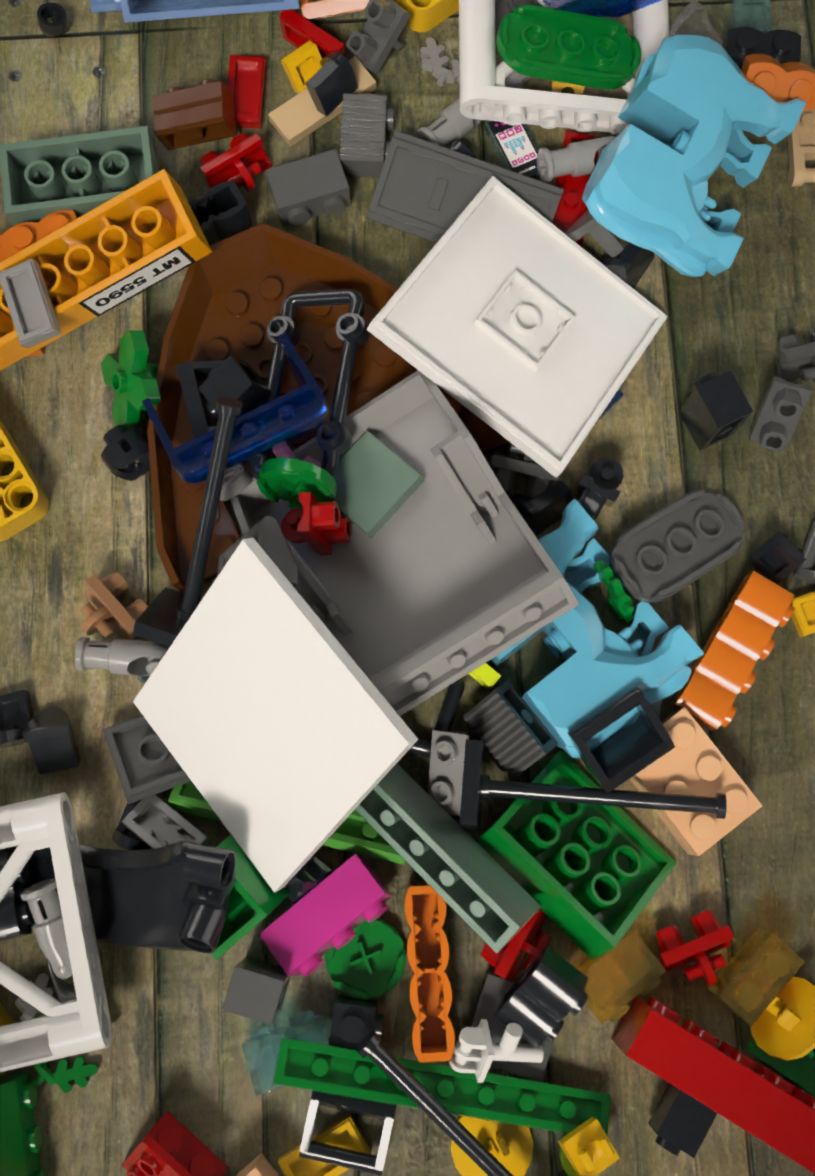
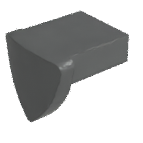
[564,210,625,258]

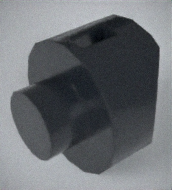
[101,424,150,481]

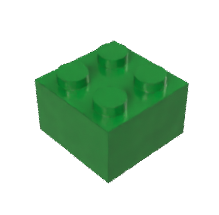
[211,835,290,960]

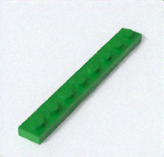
[272,1038,610,1137]

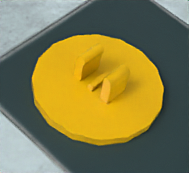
[750,976,815,1061]
[451,1116,534,1176]

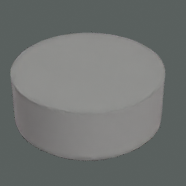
[220,466,251,501]

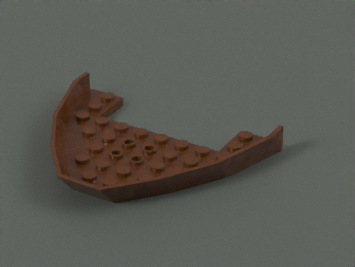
[147,223,511,592]

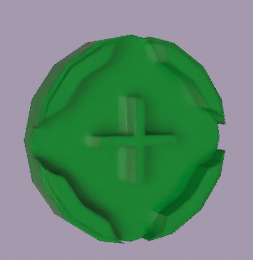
[256,457,338,509]
[325,917,406,1000]

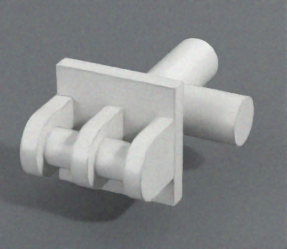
[449,1019,544,1083]

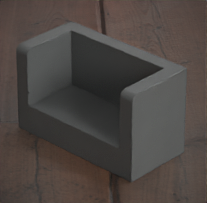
[223,956,291,1025]

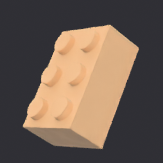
[630,707,762,856]

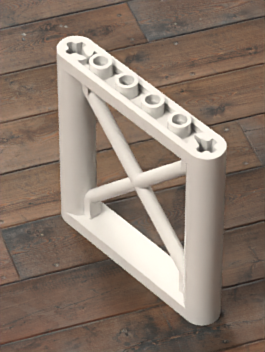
[459,0,670,136]
[0,792,112,1072]

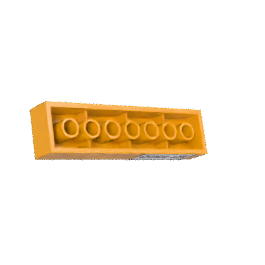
[0,169,212,371]

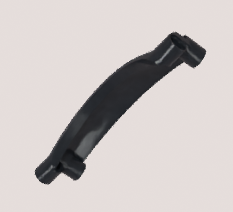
[0,840,236,954]

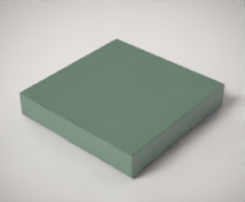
[333,431,425,538]

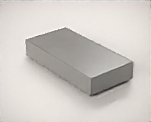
[0,259,62,348]

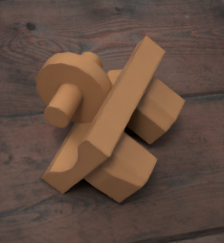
[81,572,148,640]

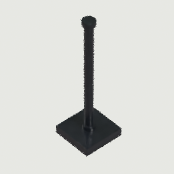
[133,397,243,647]
[460,739,727,832]
[356,1031,569,1176]

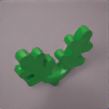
[593,559,634,624]
[33,1056,99,1093]

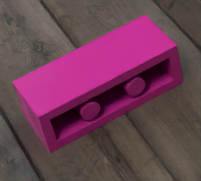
[259,854,393,977]

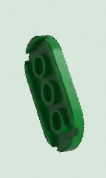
[496,5,641,90]

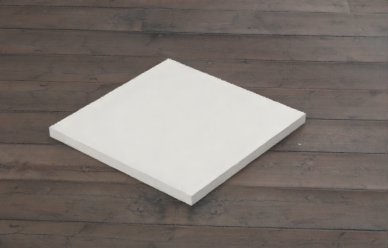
[367,176,668,478]
[133,537,418,893]

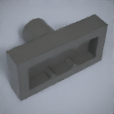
[122,795,211,849]

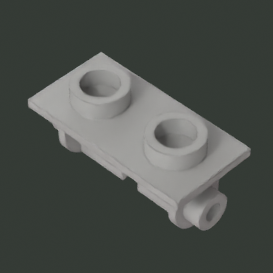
[427,730,469,816]

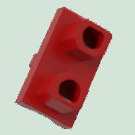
[200,133,272,192]
[281,492,351,556]
[481,910,552,981]
[655,910,734,986]

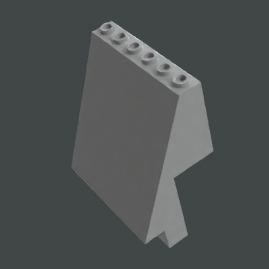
[230,370,579,716]

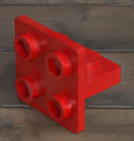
[122,1111,229,1176]

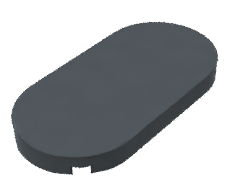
[609,490,745,603]

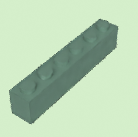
[355,763,542,954]

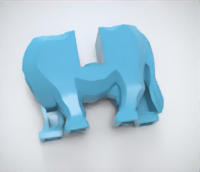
[582,35,806,277]
[489,499,704,758]

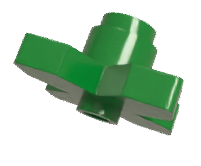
[101,330,161,430]

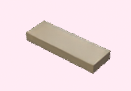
[268,56,377,147]

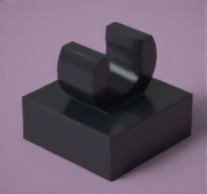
[748,531,806,584]

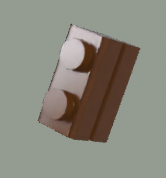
[153,79,237,150]

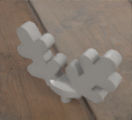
[420,37,459,87]

